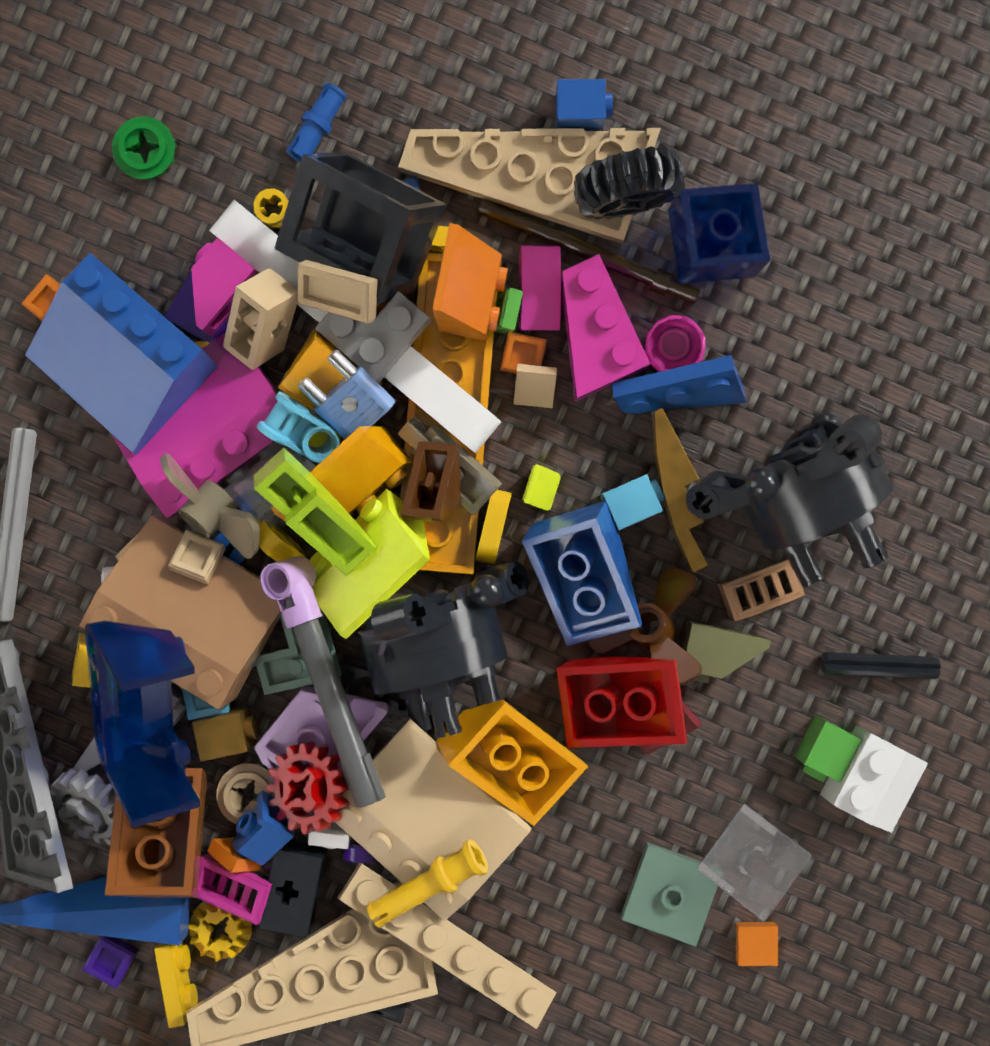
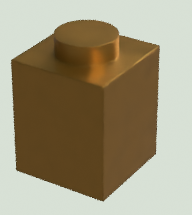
[192,706,259,762]

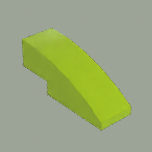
[253,448,377,576]

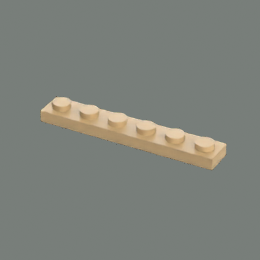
[337,863,557,1029]

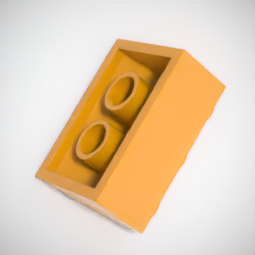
[271,426,414,522]
[436,699,588,826]

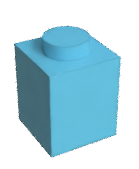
[600,474,665,530]

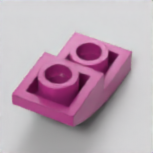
[518,245,561,330]

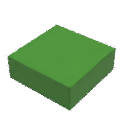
[496,288,523,335]

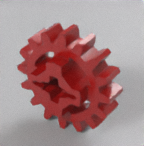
[266,741,350,834]

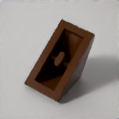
[400,442,461,522]

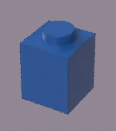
[556,79,613,131]

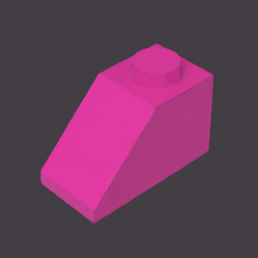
[191,237,259,337]

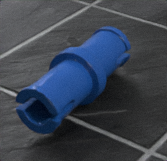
[286,82,347,163]

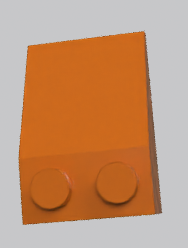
[432,223,508,341]

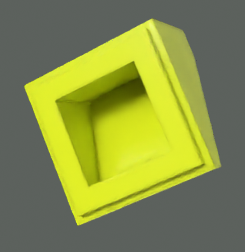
[522,464,561,511]

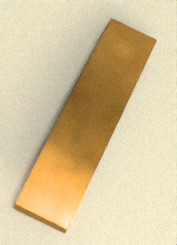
[652,408,708,573]

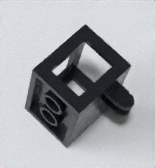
[274,152,446,305]

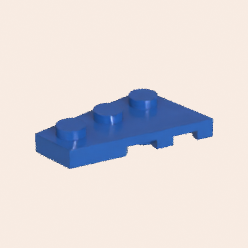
[612,355,747,414]

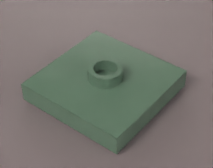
[620,842,723,946]

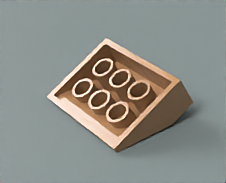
[79,515,281,710]

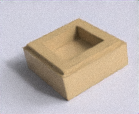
[514,364,557,408]
[168,530,225,585]

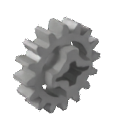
[50,768,116,845]

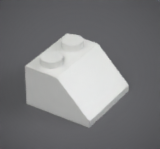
[820,725,928,833]

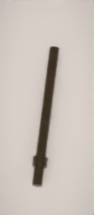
[478,199,701,304]

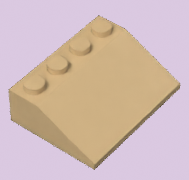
[335,719,532,921]

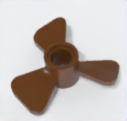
[589,567,702,686]

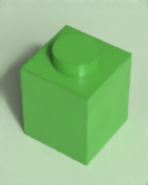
[794,715,862,782]

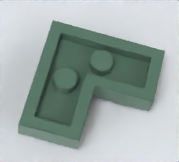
[256,607,342,695]

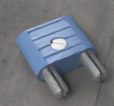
[298,350,395,440]

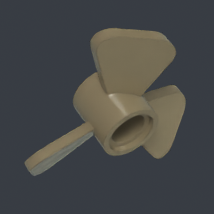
[160,452,260,559]

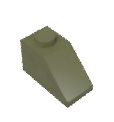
[680,620,771,683]

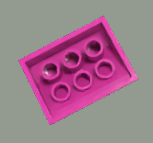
[111,332,279,519]

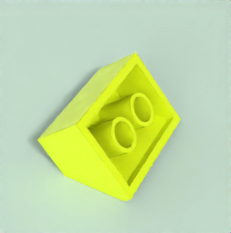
[309,489,430,639]

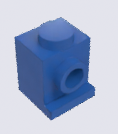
[232,790,294,866]

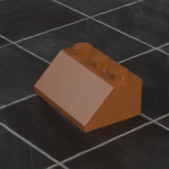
[105,767,207,898]

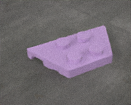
[254,685,390,811]

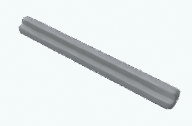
[0,428,37,622]

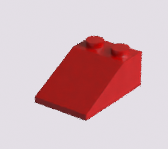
[556,656,687,748]

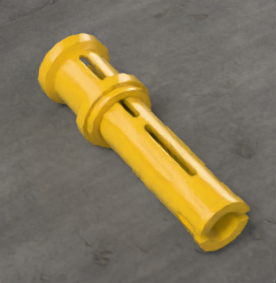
[367,839,488,928]

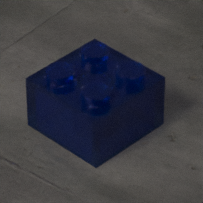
[668,183,770,284]

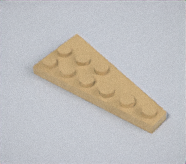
[398,128,661,244]
[186,880,438,1046]

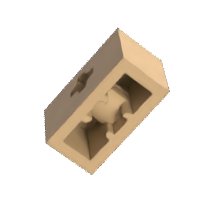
[222,268,298,370]

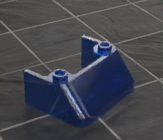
[85,620,200,828]

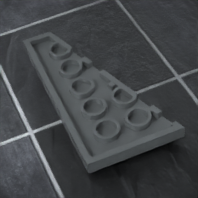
[0,639,73,893]

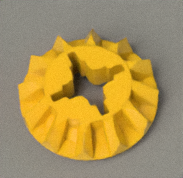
[188,901,252,962]

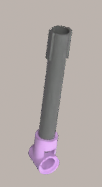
[261,556,386,808]

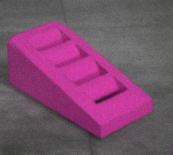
[197,853,272,925]

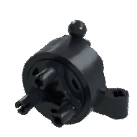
[686,412,893,587]
[355,561,529,738]

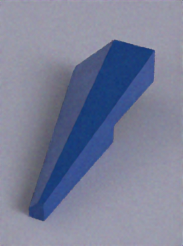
[0,875,190,946]

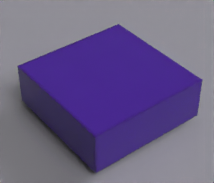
[82,936,139,989]

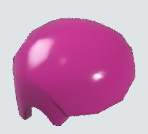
[645,315,706,372]

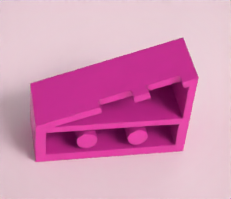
[561,254,650,403]

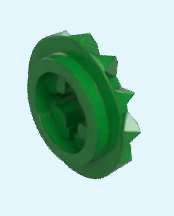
[112,116,177,181]

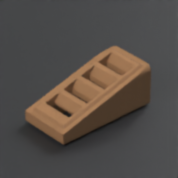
[717,559,805,622]

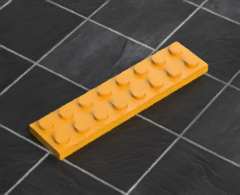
[400,253,498,574]

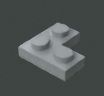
[315,291,432,383]

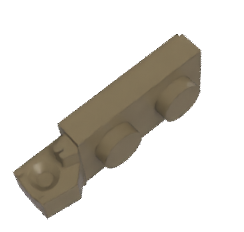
[398,417,502,515]

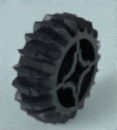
[574,146,685,220]

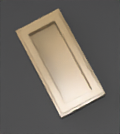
[298,260,377,324]

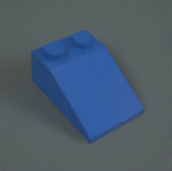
[522,501,642,646]

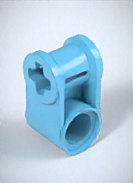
[256,391,339,463]

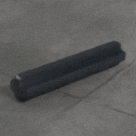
[820,652,941,679]

